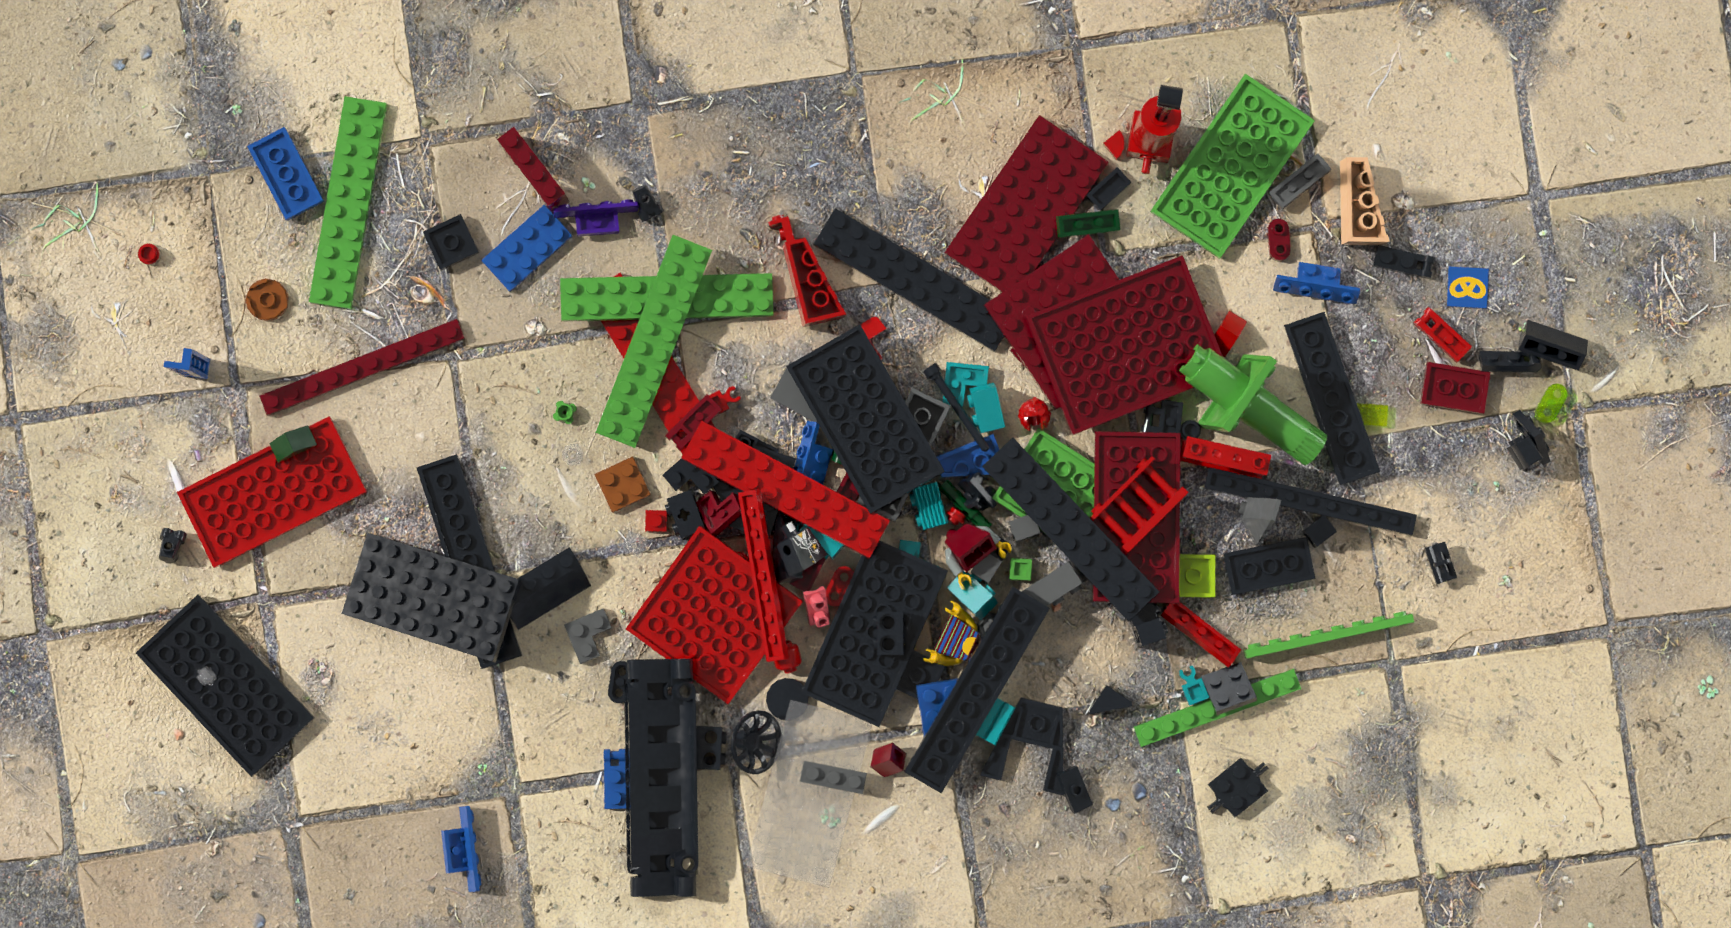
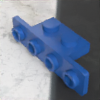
[1273,262,1360,304]
[793,421,833,485]
[441,806,481,892]

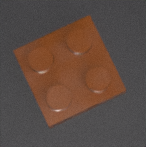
[594,456,651,513]

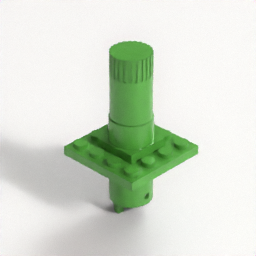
[1179,344,1327,465]

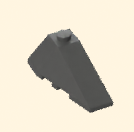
[1238,497,1281,546]

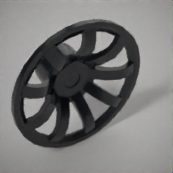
[731,710,782,774]

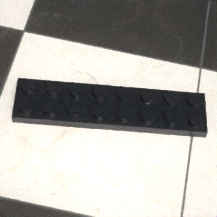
[1284,312,1380,486]

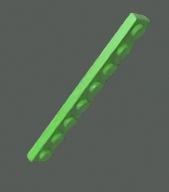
[1243,611,1414,659]
[1133,669,1301,747]

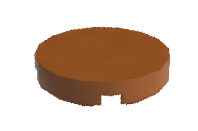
[245,278,289,321]

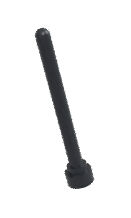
[923,363,989,452]

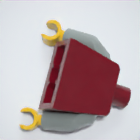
[945,524,1011,590]

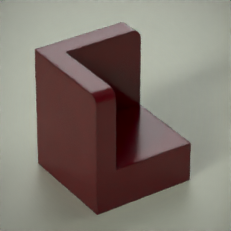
[870,743,907,777]

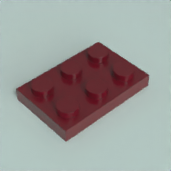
[1420,362,1491,414]

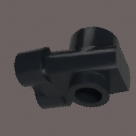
[632,185,664,222]
[158,528,187,564]

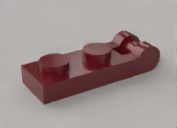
[665,394,722,451]

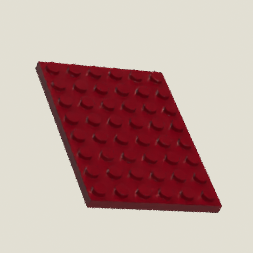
[1025,255,1223,435]

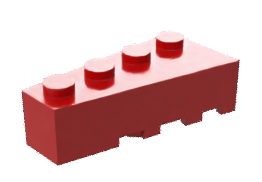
[782,237,846,327]

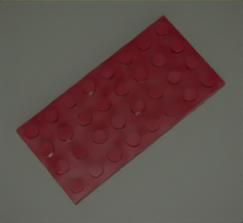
[944,115,1109,292]
[1093,431,1180,604]

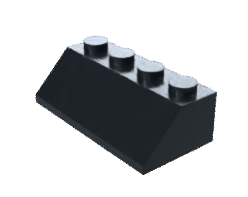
[510,547,591,630]

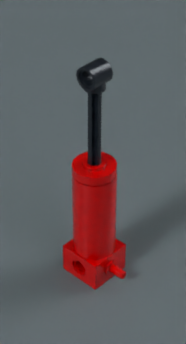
[1126,85,1183,174]

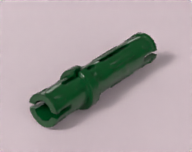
[939,479,993,528]

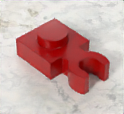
[709,386,741,416]

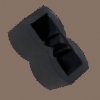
[1507,434,1543,470]

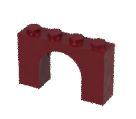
[497,127,570,214]

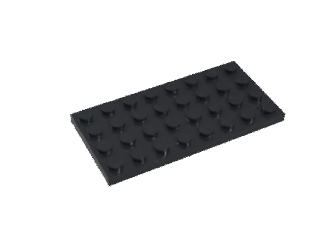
[786,324,945,514]
[341,533,522,663]
[801,541,948,727]
[136,594,315,777]

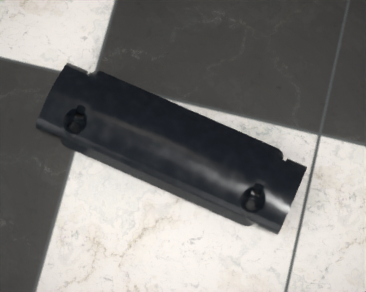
[624,659,698,897]

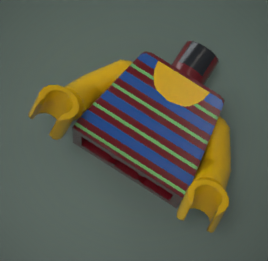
[923,600,979,666]

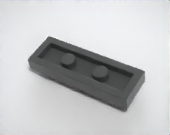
[1269,154,1331,210]
[799,761,867,794]

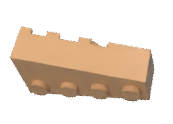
[1340,157,1390,245]

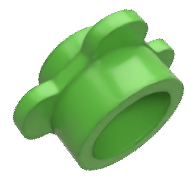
[553,401,577,424]

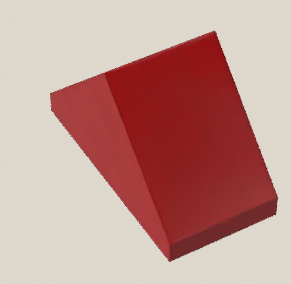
[1214,310,1247,357]

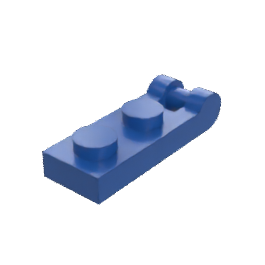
[604,749,626,809]

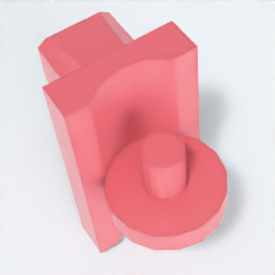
[803,586,830,628]

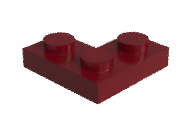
[696,490,741,536]

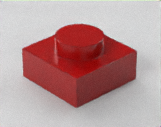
[645,510,667,532]

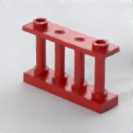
[1180,436,1271,479]
[1090,456,1189,555]

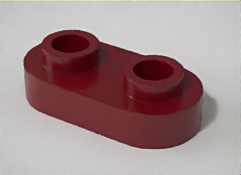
[1267,218,1291,261]

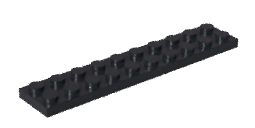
[814,208,1004,352]
[982,438,1160,622]
[416,454,523,669]
[904,586,1050,793]

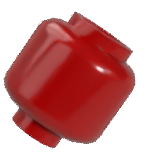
[774,640,802,673]

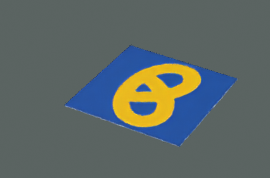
[1447,266,1489,308]

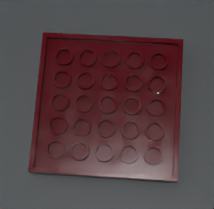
[984,234,1119,410]

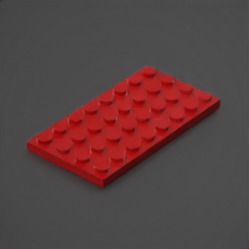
[177,416,367,568]

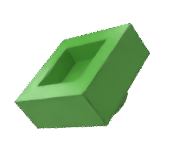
[1009,558,1032,581]

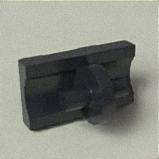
[957,472,997,511]
[1424,542,1457,585]

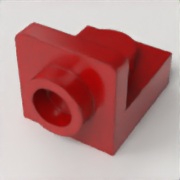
[768,215,795,242]

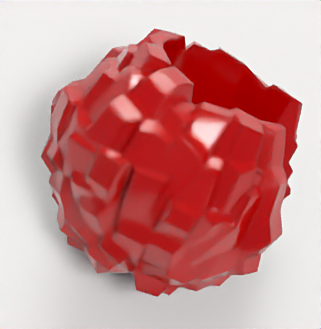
[1018,397,1051,431]

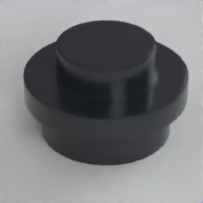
[1180,420,1201,440]

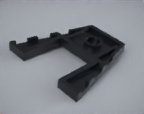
[980,697,1064,796]

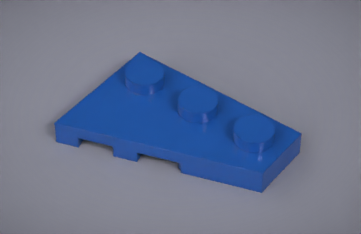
[936,433,1000,477]

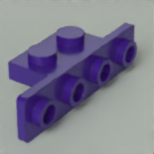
[554,199,639,237]

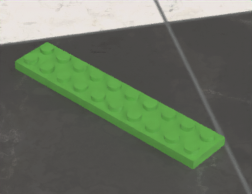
[309,96,387,310]
[595,235,712,448]
[560,273,773,322]

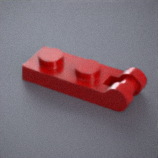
[1413,307,1472,363]

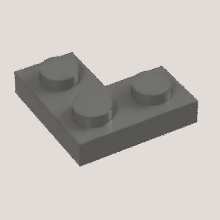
[564,608,612,664]

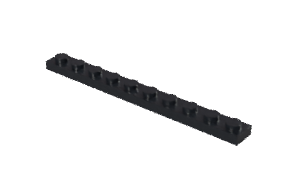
[1204,467,1417,536]

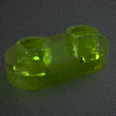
[1535,384,1568,424]

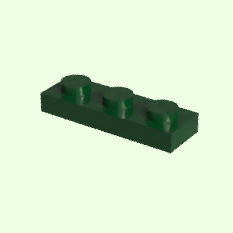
[1056,209,1120,237]

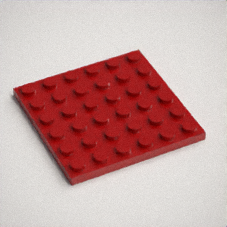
[626,525,803,704]

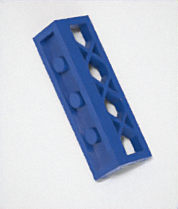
[163,348,210,379]

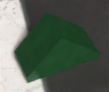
[269,425,317,463]

